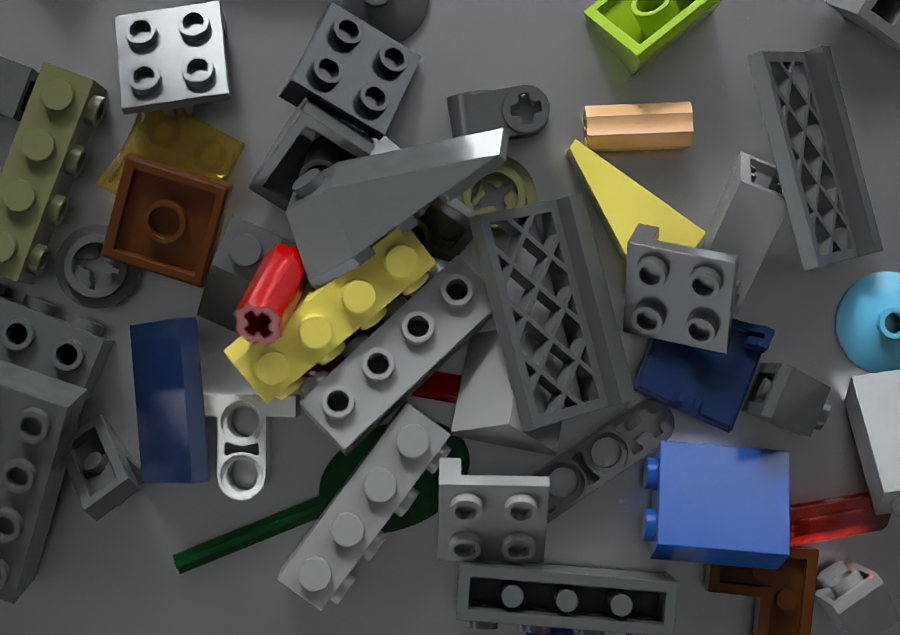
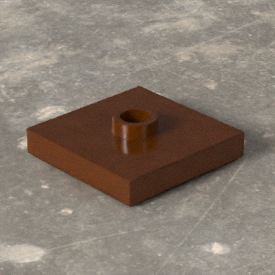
[100,152,234,288]

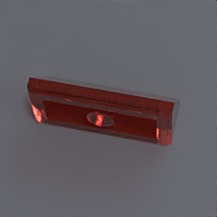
[789,491,892,545]

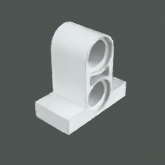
[203,394,301,500]

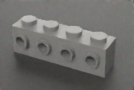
[299,255,494,456]
[277,400,452,611]

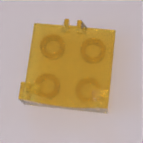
[97,109,246,195]

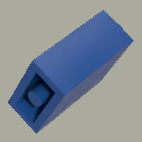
[642,440,790,570]

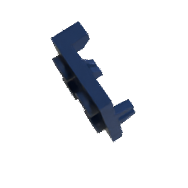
[633,318,776,433]

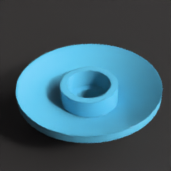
[835,271,900,373]

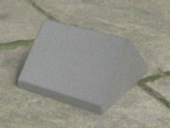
[450,330,565,456]

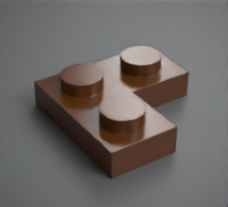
[705,545,819,635]

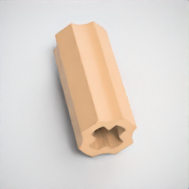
[583,101,694,152]

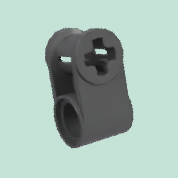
[446,85,550,141]

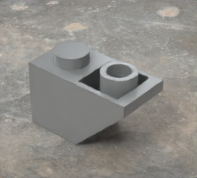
[814,561,900,635]

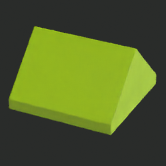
[583,0,722,76]

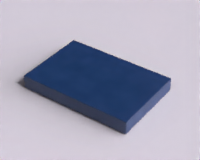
[129,317,210,483]

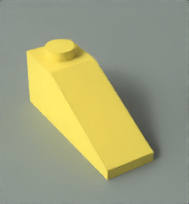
[566,139,706,271]

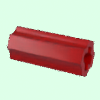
[234,242,308,345]

